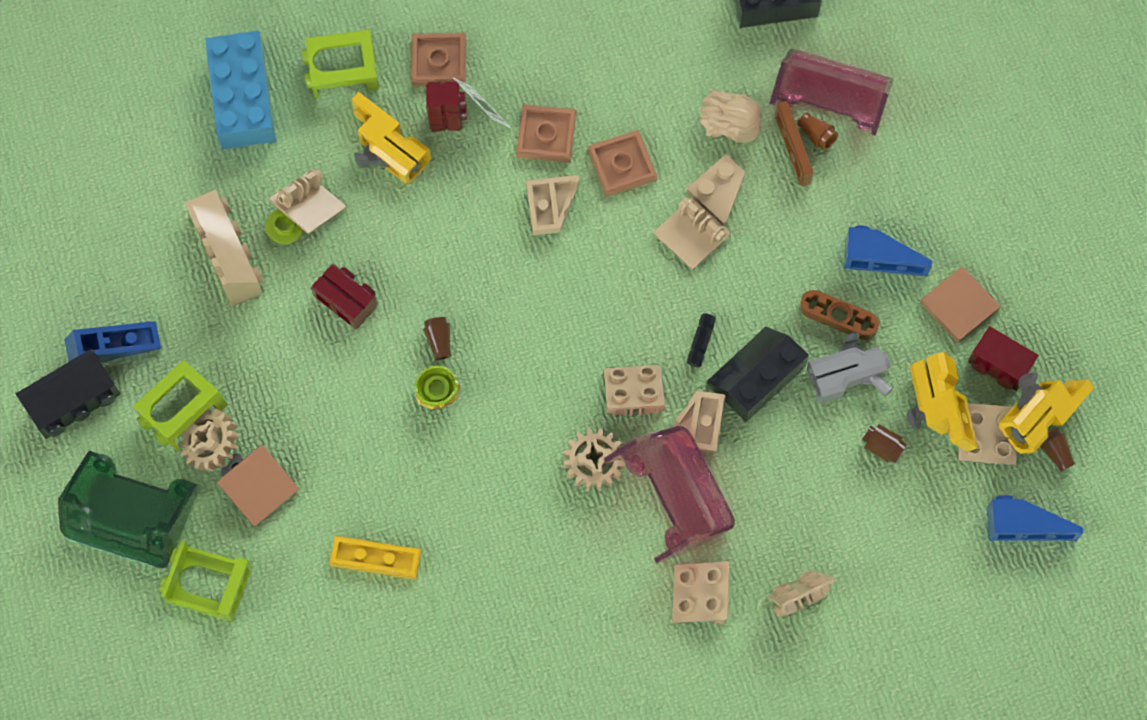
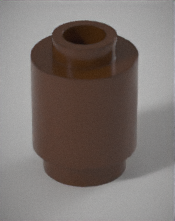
[862,424,907,463]

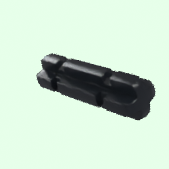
[687,313,716,368]

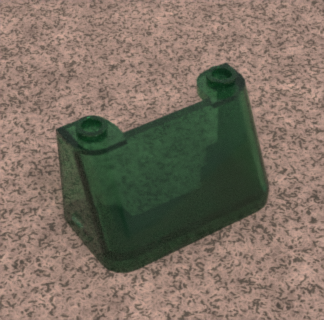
[58,451,197,568]

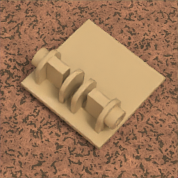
[269,169,347,234]
[653,197,731,270]
[604,365,665,417]
[958,403,1017,465]
[672,561,730,625]
[766,570,836,617]

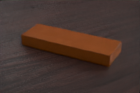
[775,101,814,187]

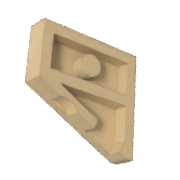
[686,154,745,227]
[526,175,580,236]
[661,391,726,453]

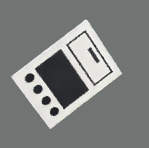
[452,77,511,128]

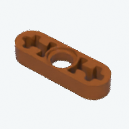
[800,290,879,340]

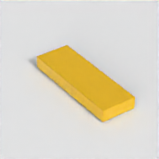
[329,536,422,580]

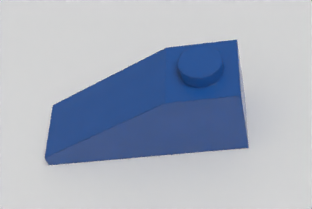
[844,225,932,276]
[64,321,161,363]
[987,495,1083,541]

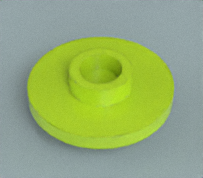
[265,209,304,245]

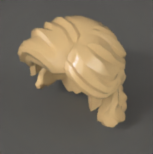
[699,90,761,143]

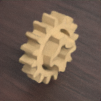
[178,408,240,472]
[563,428,626,492]

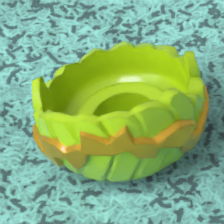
[414,365,460,409]

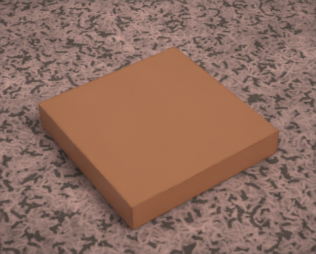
[411,33,466,86]
[516,104,577,163]
[587,130,658,197]
[920,266,1001,343]
[216,444,299,527]

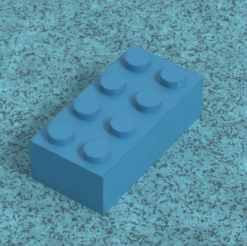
[205,30,276,150]

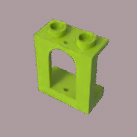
[302,29,379,98]
[132,360,228,452]
[160,540,252,622]

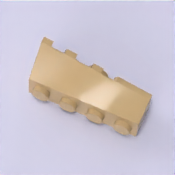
[185,189,264,307]

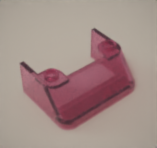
[769,49,894,136]
[603,426,735,564]

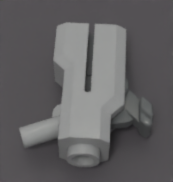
[807,333,893,404]

